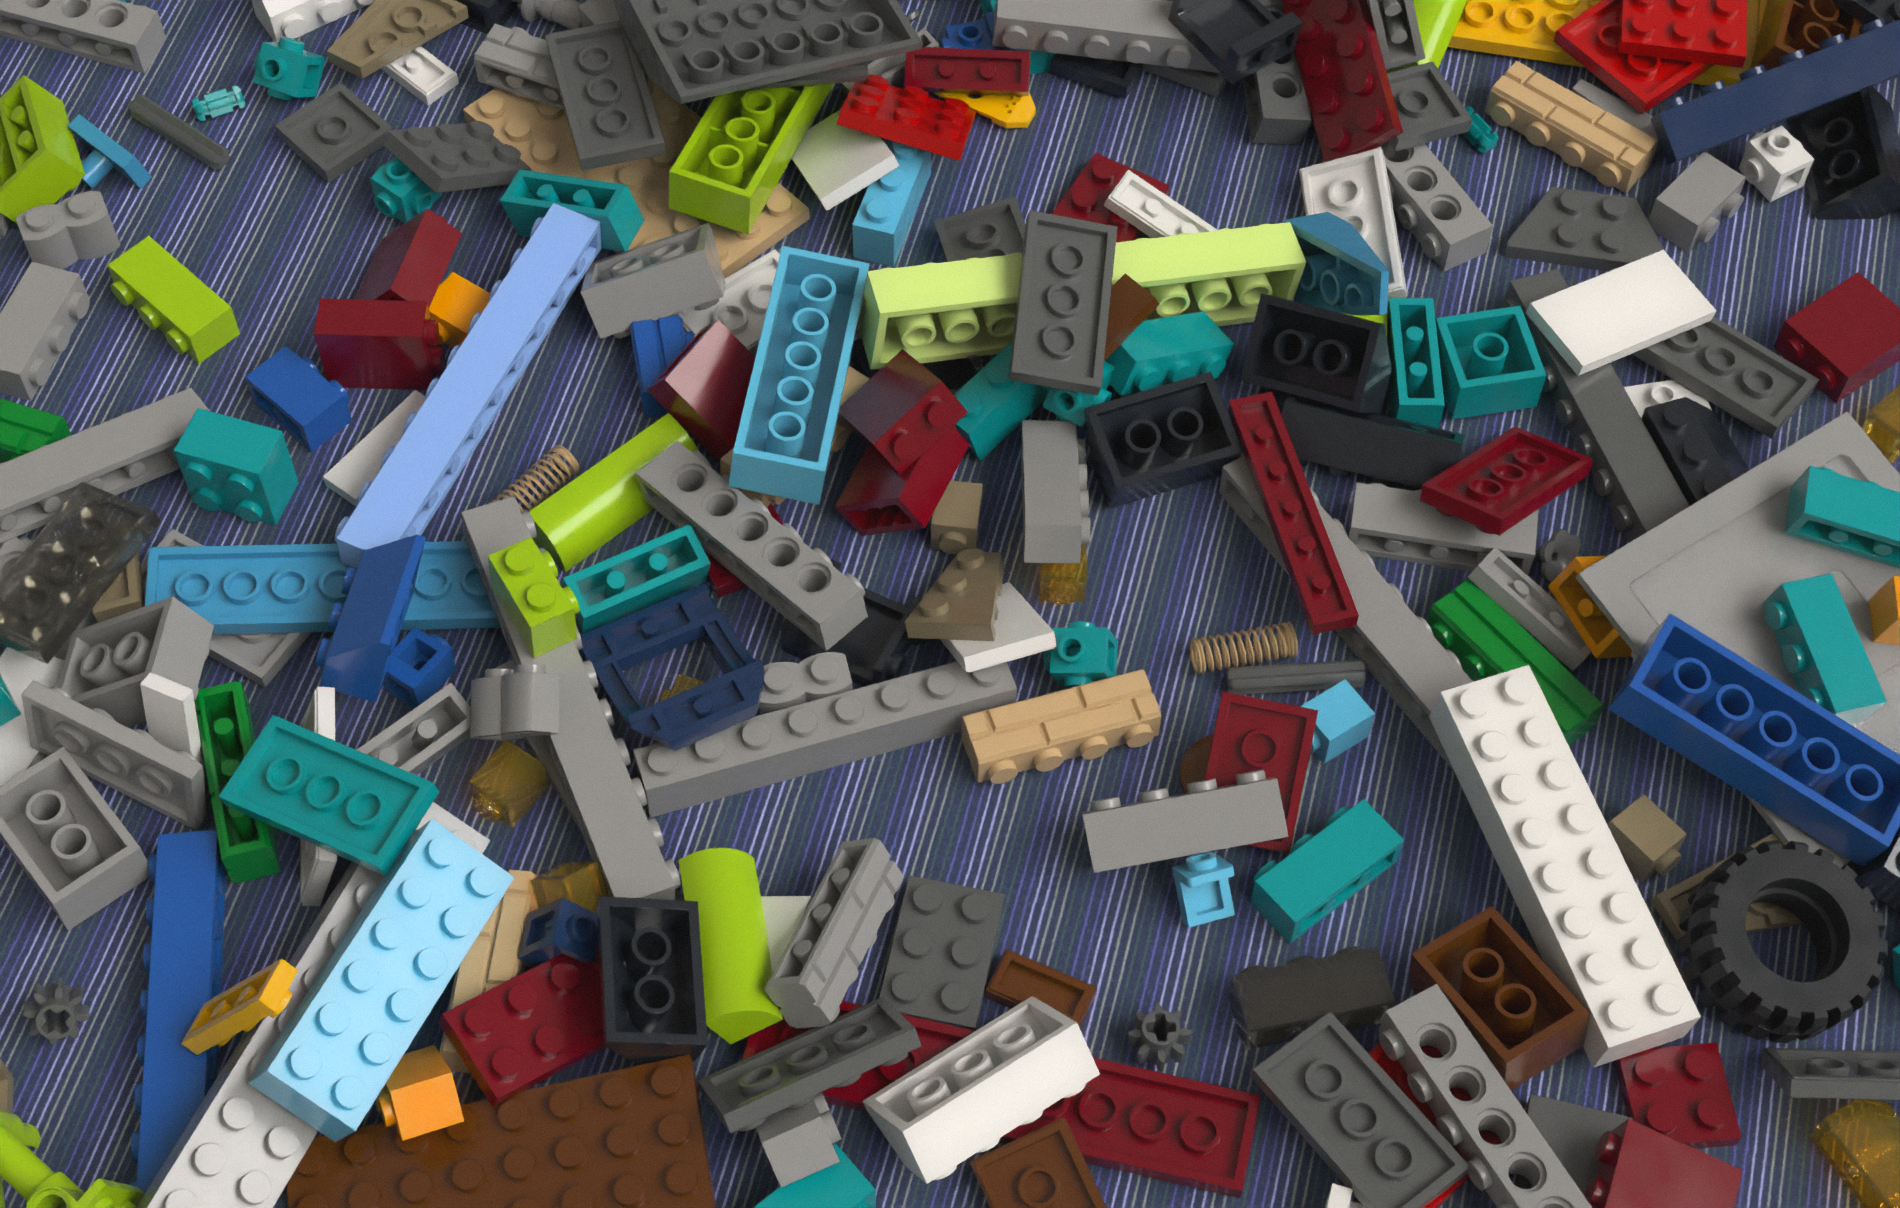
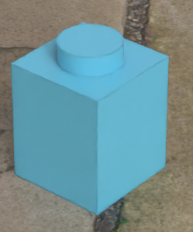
[1300,679,1375,764]

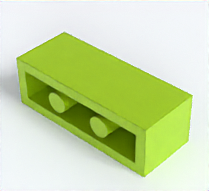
[107,236,240,364]

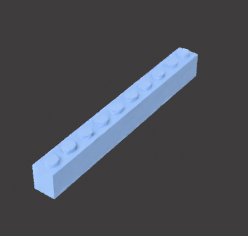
[335,203,602,568]

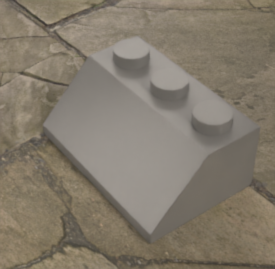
[580,223,725,339]

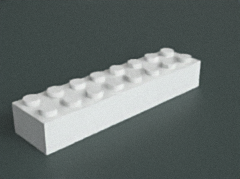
[1429,665,1701,1068]

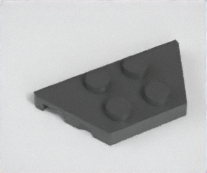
[1504,187,1665,271]

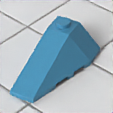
[1284,212,1389,315]

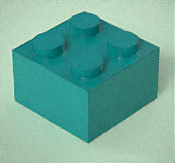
[1435,305,1547,420]
[174,408,299,525]

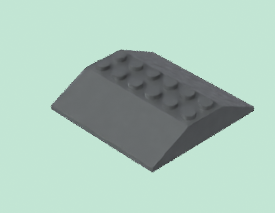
[613,0,922,104]

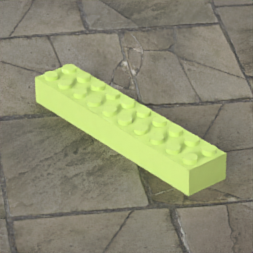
[858,222,1306,370]

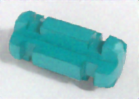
[192,85,245,122]
[1462,106,1499,154]

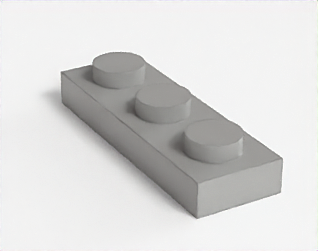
[1468,547,1591,671]

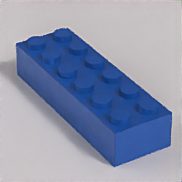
[1608,613,1900,868]

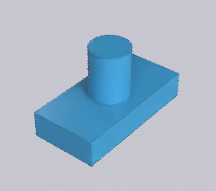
[68,114,152,190]

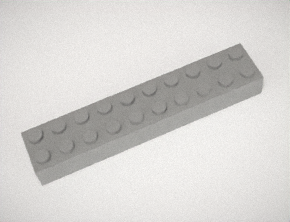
[136,802,490,1208]

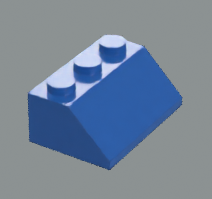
[315,534,426,703]

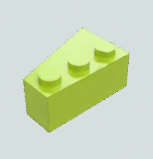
[0,75,85,223]

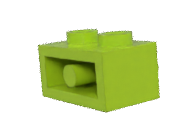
[488,537,580,658]

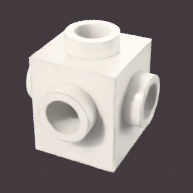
[1739,126,1814,202]

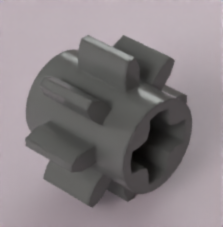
[23,977,90,1045]
[1127,1003,1192,1072]

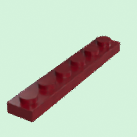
[1227,392,1359,635]

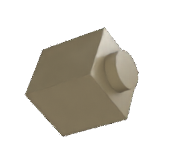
[931,480,983,554]
[1608,794,1687,884]

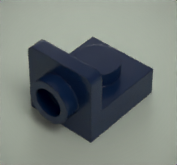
[518,898,598,966]

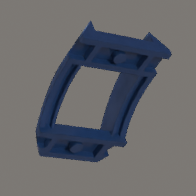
[580,583,765,751]

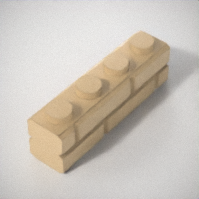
[1485,61,1659,193]
[961,669,1161,784]
[439,870,547,1073]

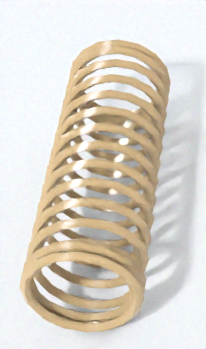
[491,445,579,513]
[1190,621,1298,675]

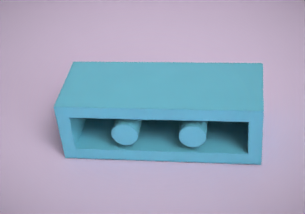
[852,139,931,267]

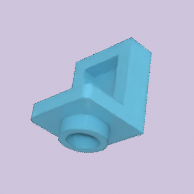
[1172,852,1235,928]

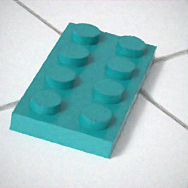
[218,715,439,876]

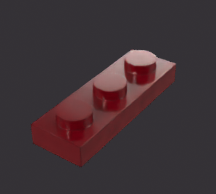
[904,47,1031,96]

